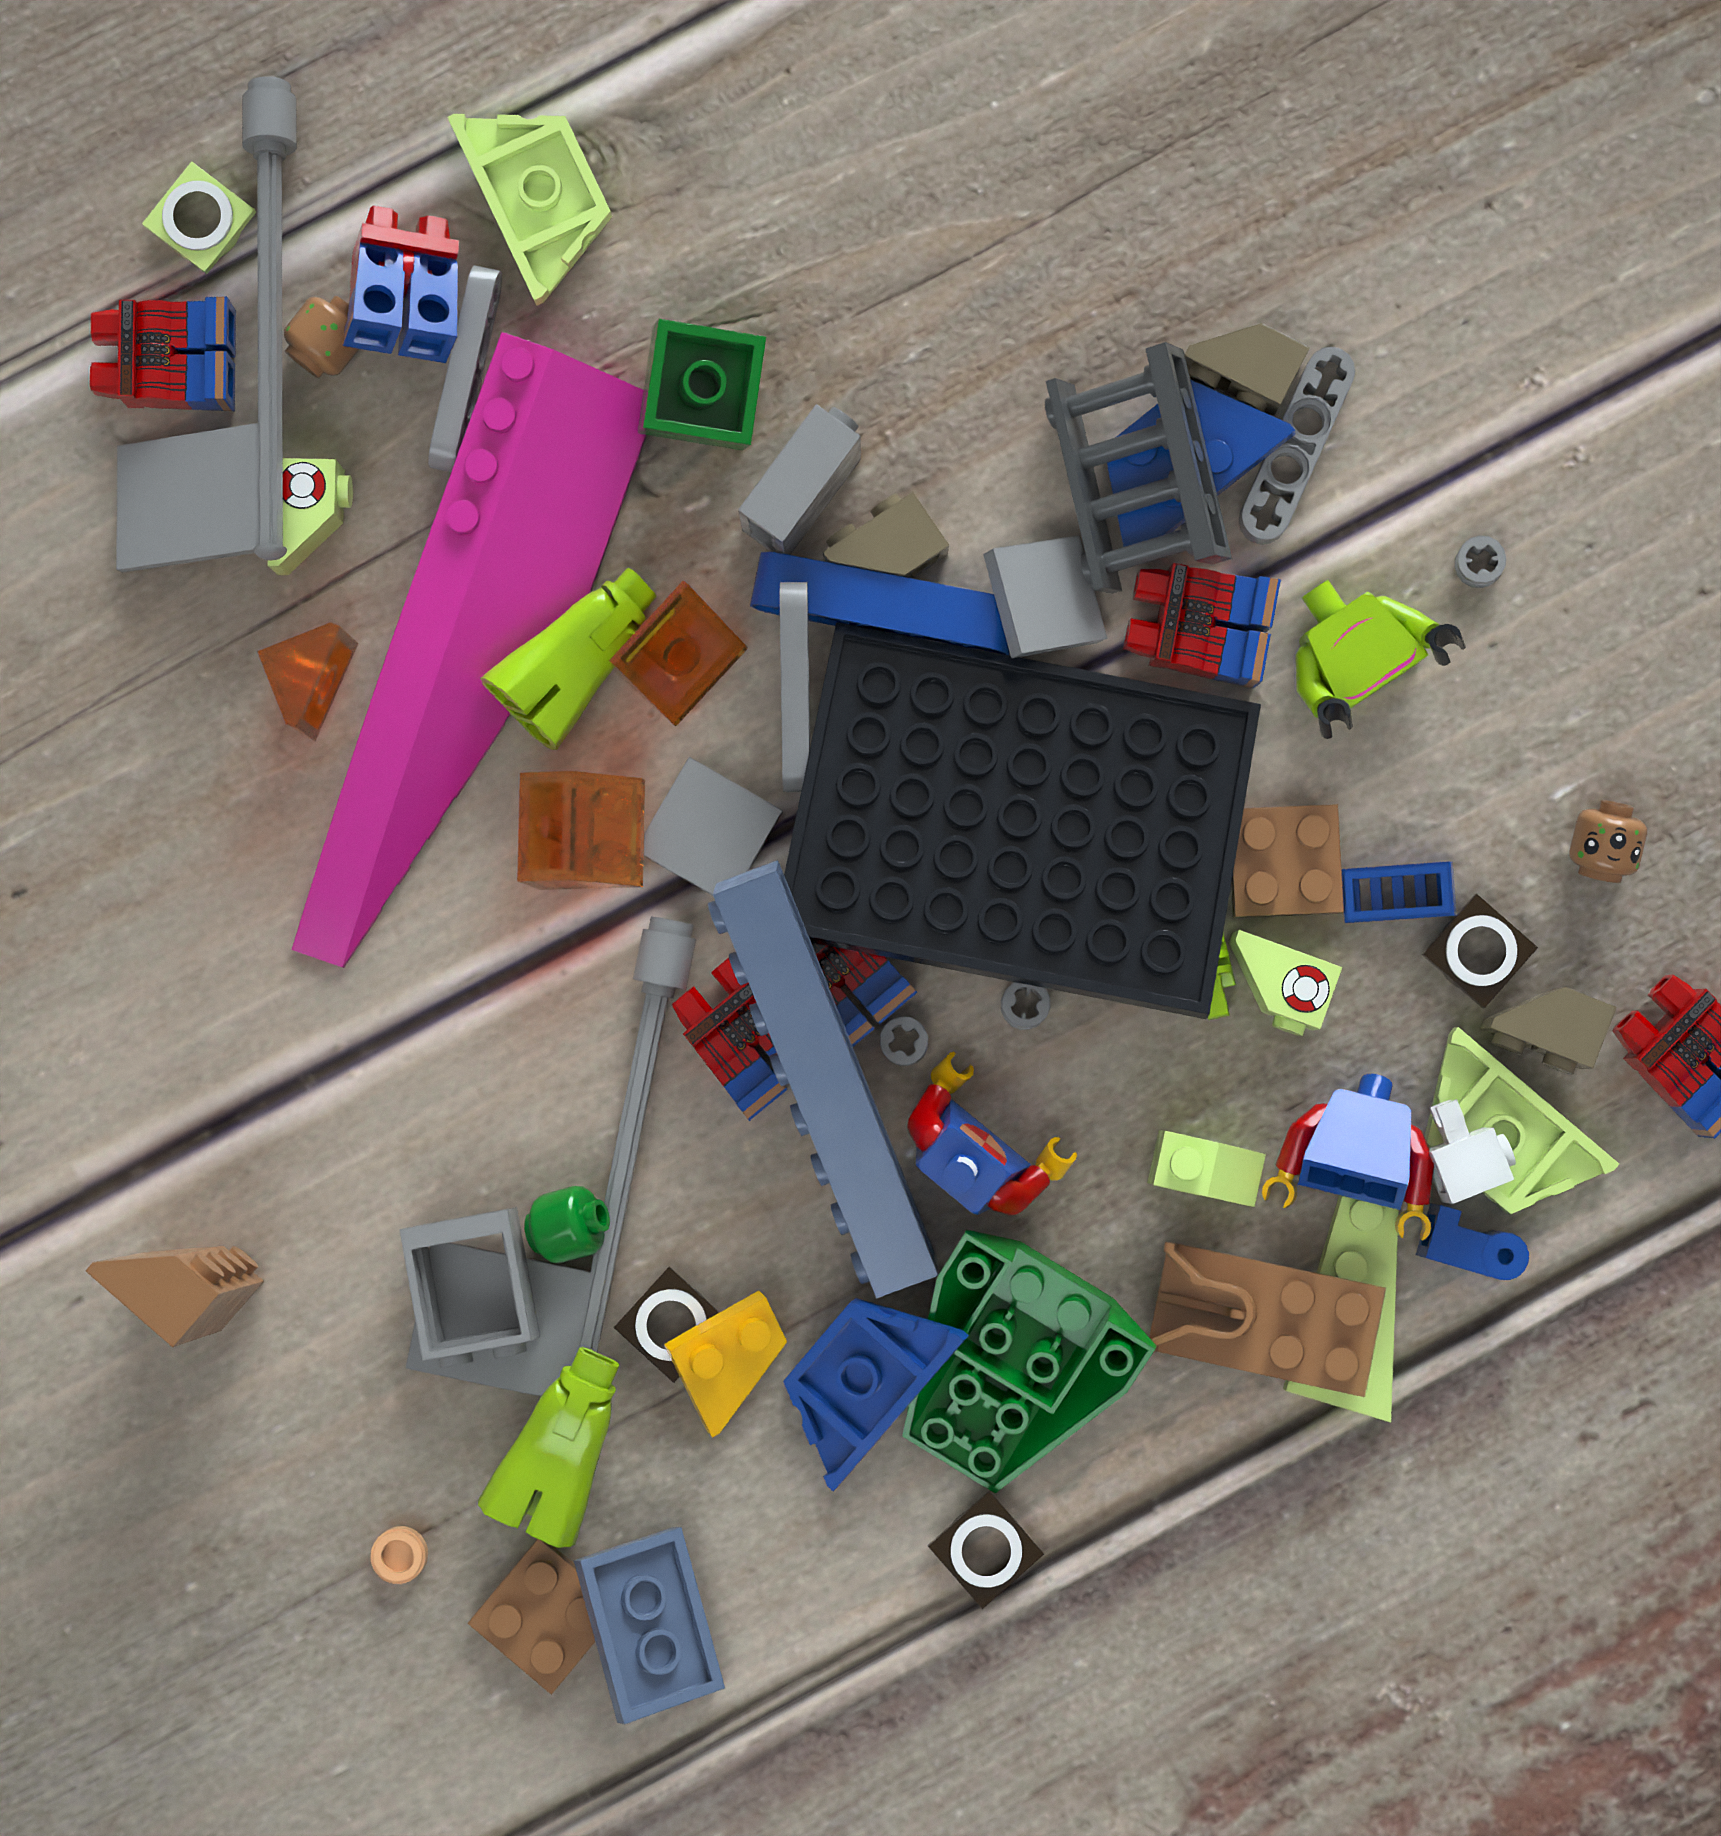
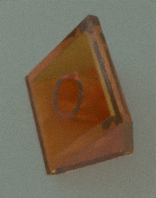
[609,581,748,726]
[257,622,359,741]

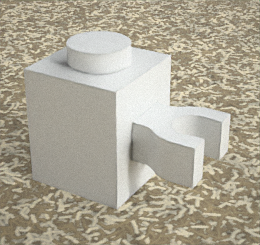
[1429,1099,1516,1204]

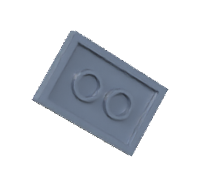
[574,1527,725,1725]

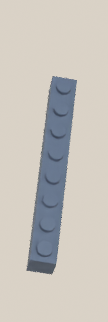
[708,860,938,1298]

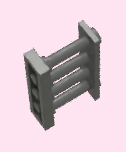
[1045,342,1232,594]

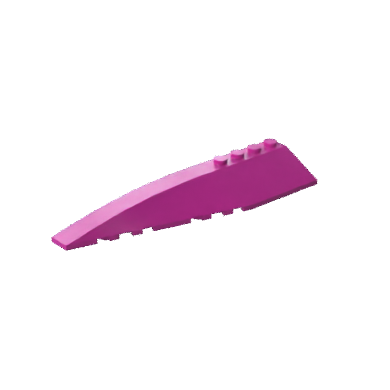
[291,332,647,968]

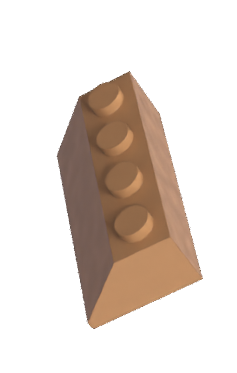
[85,1246,264,1348]

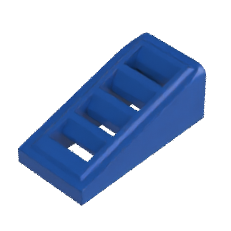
[1342,861,1456,923]

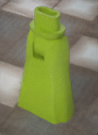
[480,568,657,750]
[478,1347,619,1548]

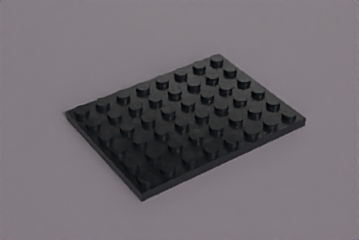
[784,622,1261,1019]

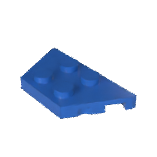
[1107,380,1296,547]
[783,1298,969,1491]

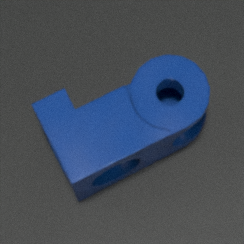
[1416,1203,1529,1280]

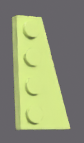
[1283,1195,1399,1423]

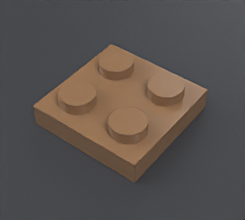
[1231,804,1344,918]
[467,1539,595,1695]

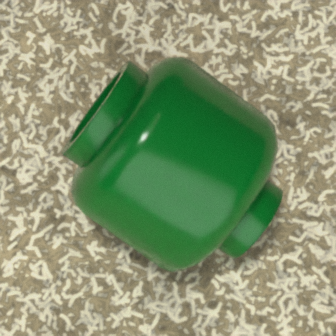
[524,1186,610,1263]

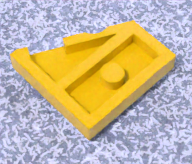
[664,1290,787,1438]

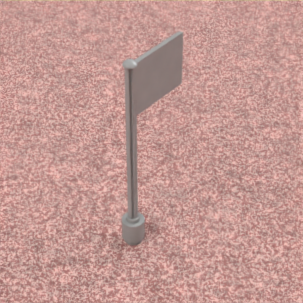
[116,77,297,573]
[406,916,696,1396]

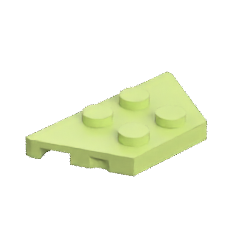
[447,114,612,306]
[1424,1027,1619,1214]

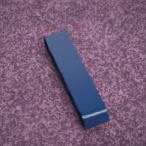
[750,552,1010,655]

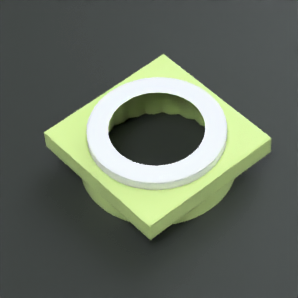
[142,161,256,274]

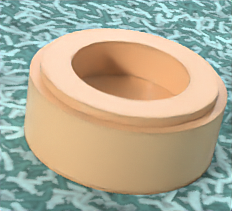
[370,1526,428,1584]

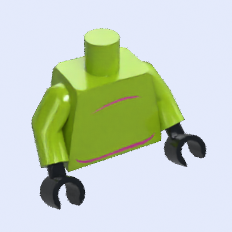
[1295,580,1466,739]

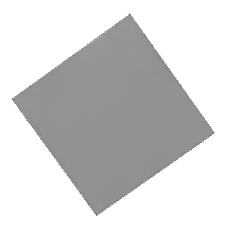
[983,536,1107,658]
[635,757,783,896]

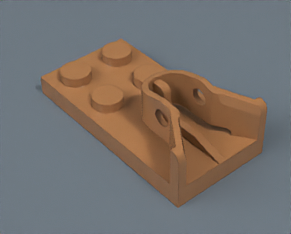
[1149,1242,1386,1397]

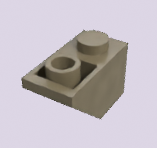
[1184,323,1310,416]
[823,492,949,578]
[1480,987,1617,1075]

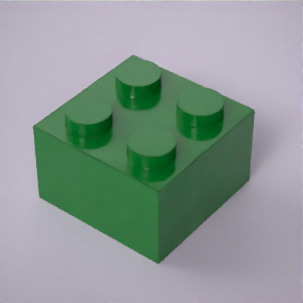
[638,318,766,451]

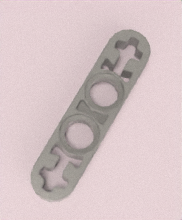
[429,265,502,472]
[1239,347,1355,545]
[780,582,810,792]

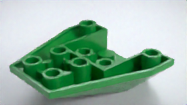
[902,1229,1156,1494]

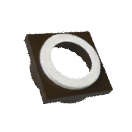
[1422,894,1538,1009]
[614,1266,720,1383]
[928,1491,1044,1609]

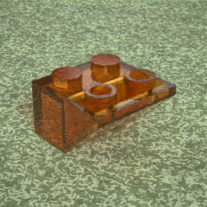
[517,771,645,890]

